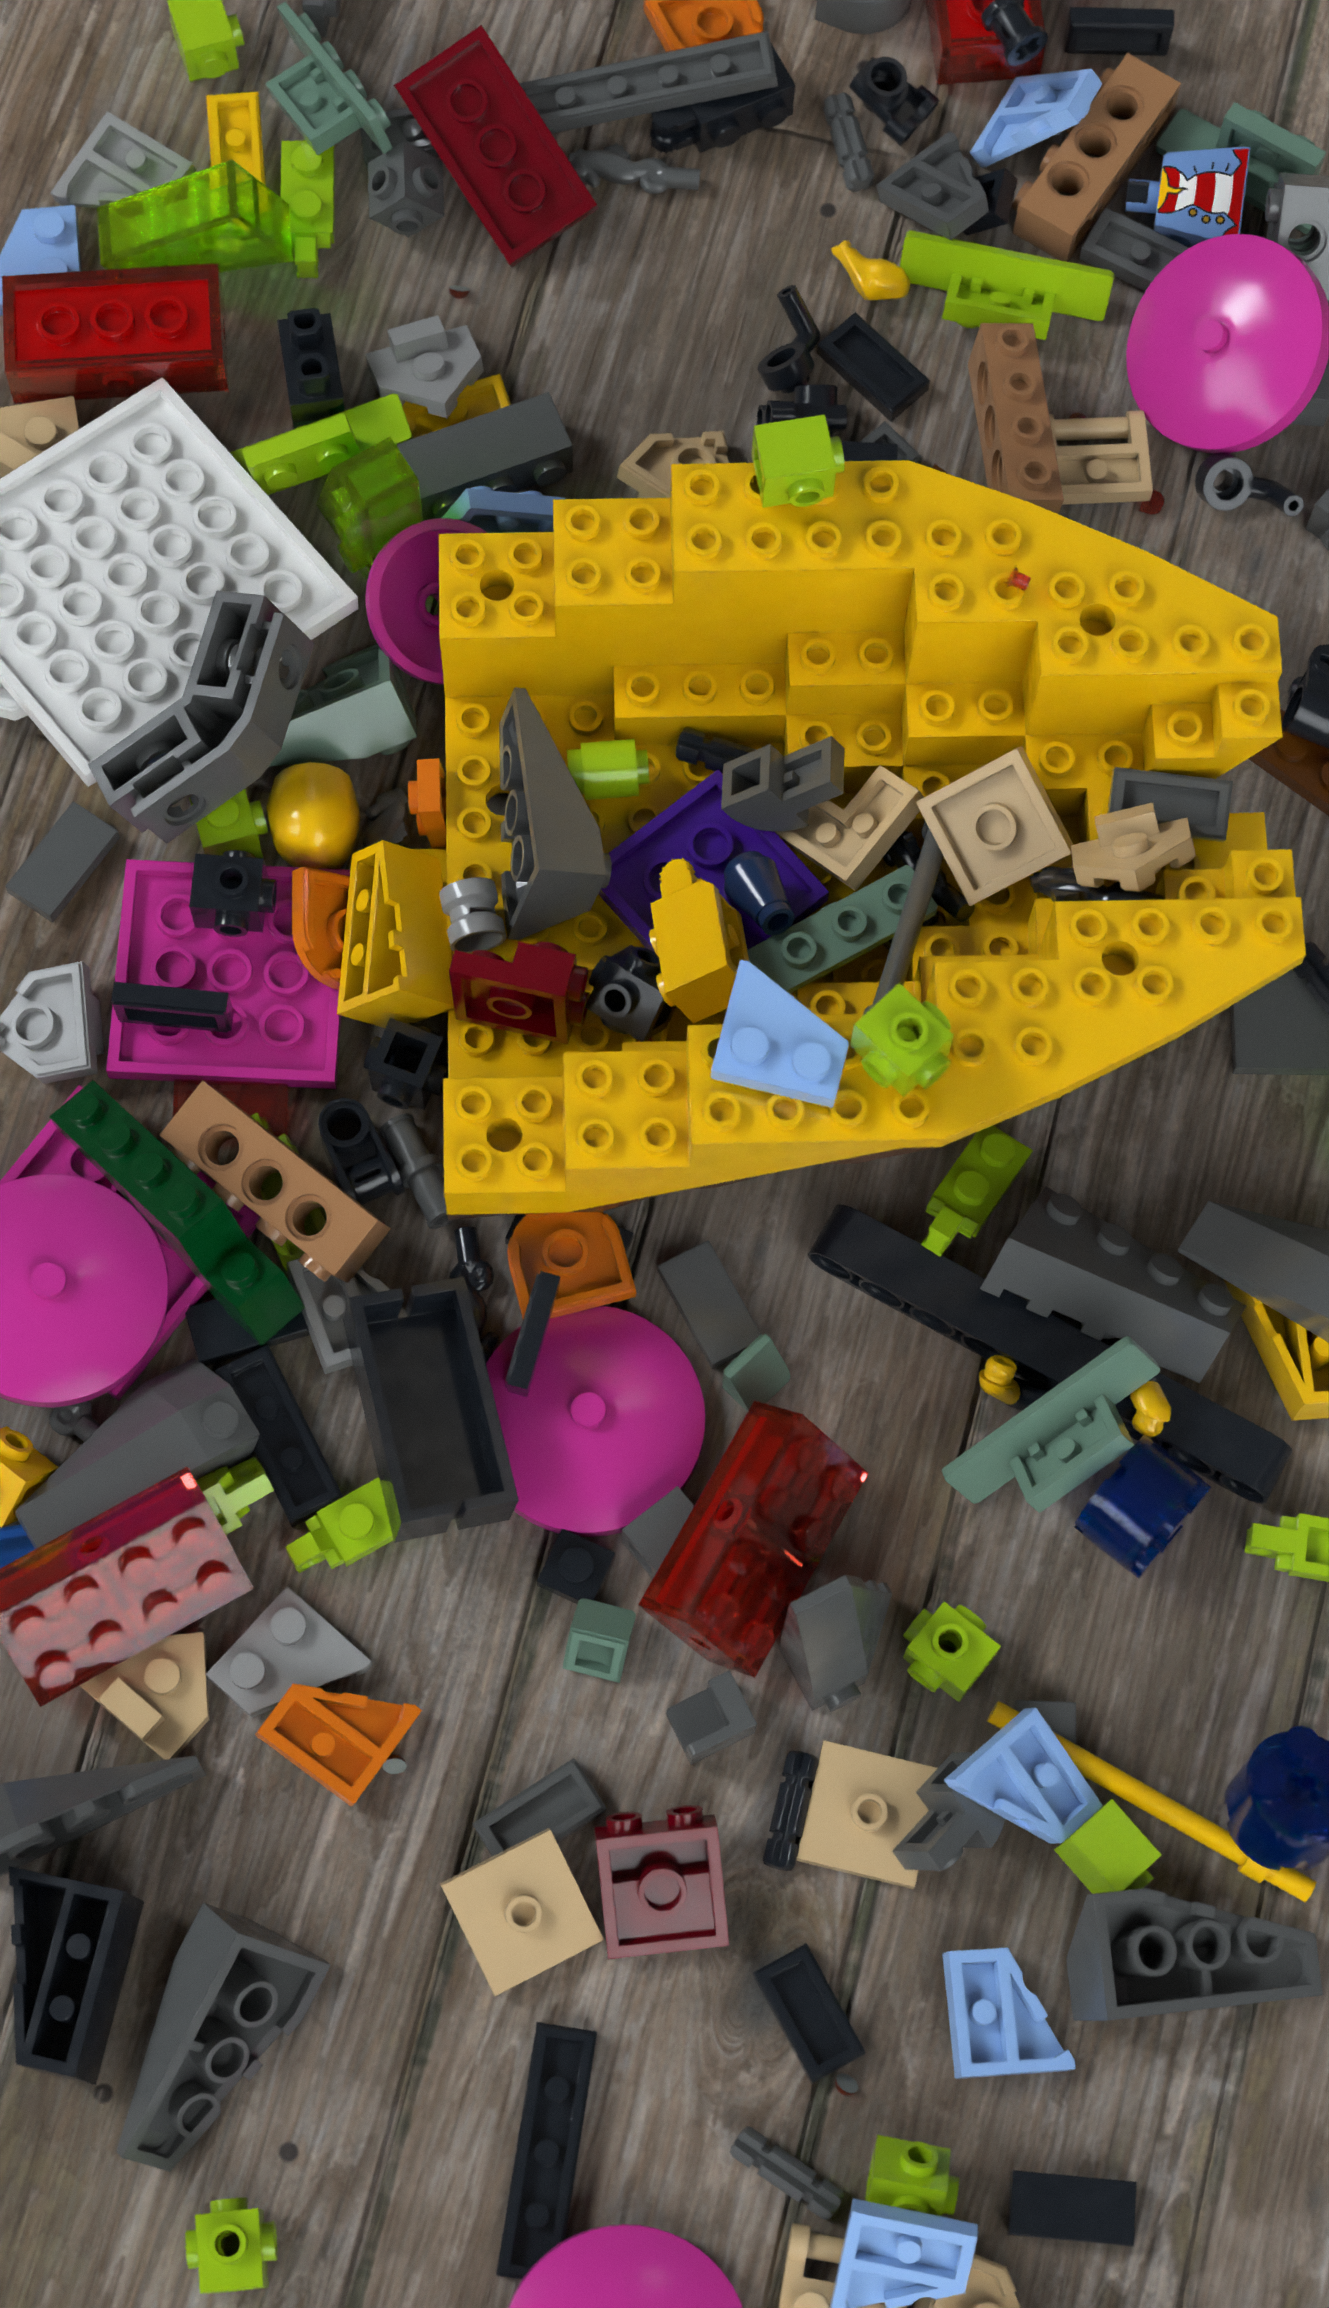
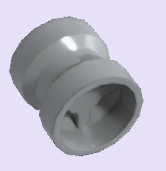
[439,877,507,953]

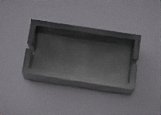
[343,1276,519,1543]

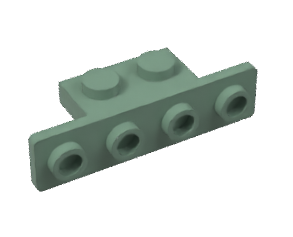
[265,2,393,155]
[1156,102,1326,235]
[747,865,937,994]
[942,1336,1160,1513]

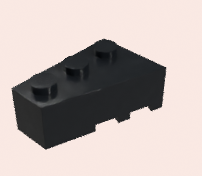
[9,1866,144,2085]

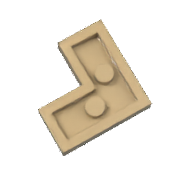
[774,765,924,891]

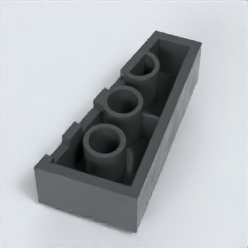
[980,1187,1246,1383]

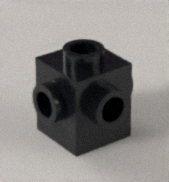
[189,850,277,937]
[585,945,677,1042]
[364,1018,448,1110]

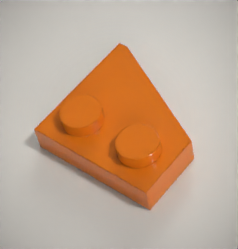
[255,1683,422,1807]

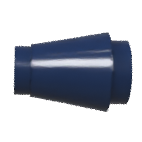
[724,851,795,935]

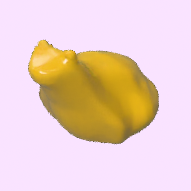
[831,240,910,300]

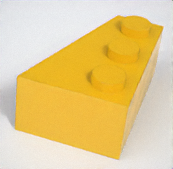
[337,840,454,1028]
[1223,1279,1329,1421]

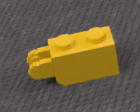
[649,858,749,1024]

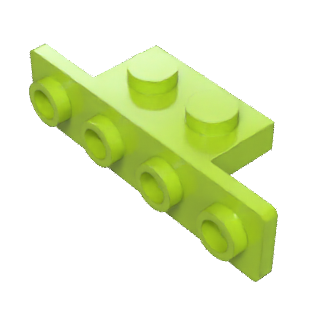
[900,230,1114,340]
[230,393,413,495]

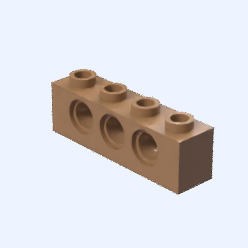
[1012,53,1181,262]
[968,323,1064,514]
[160,1080,391,1283]

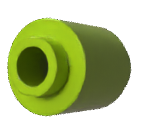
[567,739,650,800]

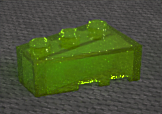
[97,160,293,284]
[316,437,423,581]

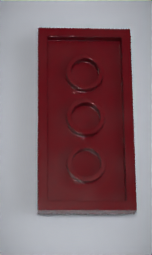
[394,25,599,267]

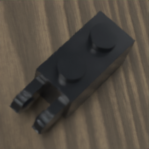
[650,43,795,154]

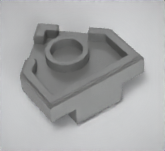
[365,315,484,418]
[0,961,104,1084]

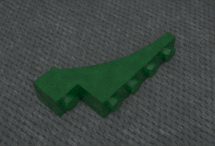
[49,1080,305,1346]

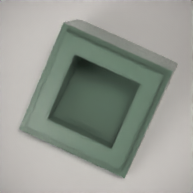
[722,1333,791,1414]
[562,1599,636,1683]

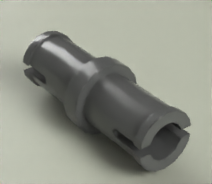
[379,1113,455,1229]

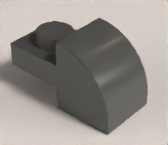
[721,736,845,831]
[892,1752,1005,1871]

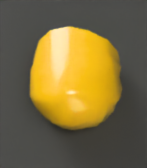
[266,762,360,869]

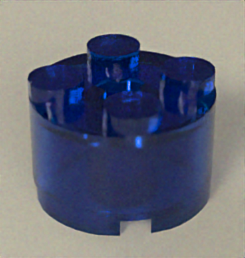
[1074,1435,1212,1579]
[1224,1726,1329,1872]

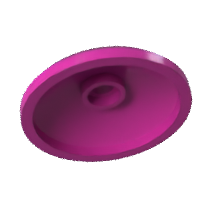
[365,518,487,685]

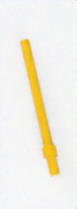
[987,1700,1316,1902]

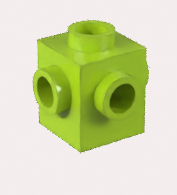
[850,983,954,1097]
[903,1601,1001,1702]
[865,2135,959,2217]
[185,2197,278,2294]

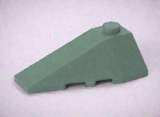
[268,644,417,767]

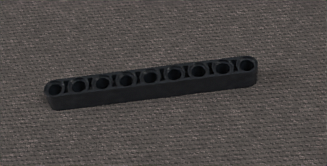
[808,1204,1292,1504]

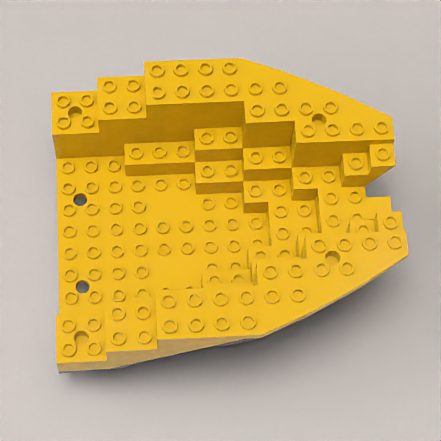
[439,460,1306,1220]

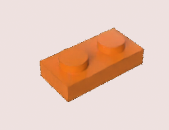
[408,758,446,849]

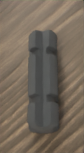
[823,92,874,192]
[730,2127,844,2220]

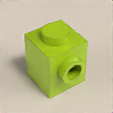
[167,0,244,82]
[751,414,845,508]
[189,789,268,858]
[1054,1799,1161,1894]

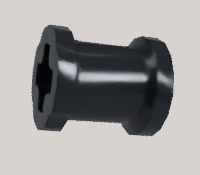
[981,0,1048,66]

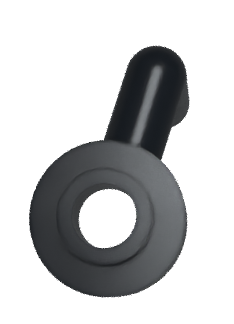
[757,285,820,394]
[1195,452,1304,516]

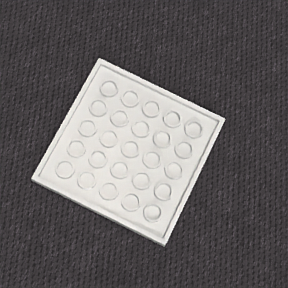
[0,377,359,787]

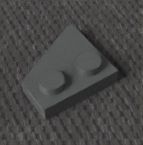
[877,131,989,240]

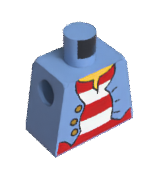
[1125,147,1250,248]

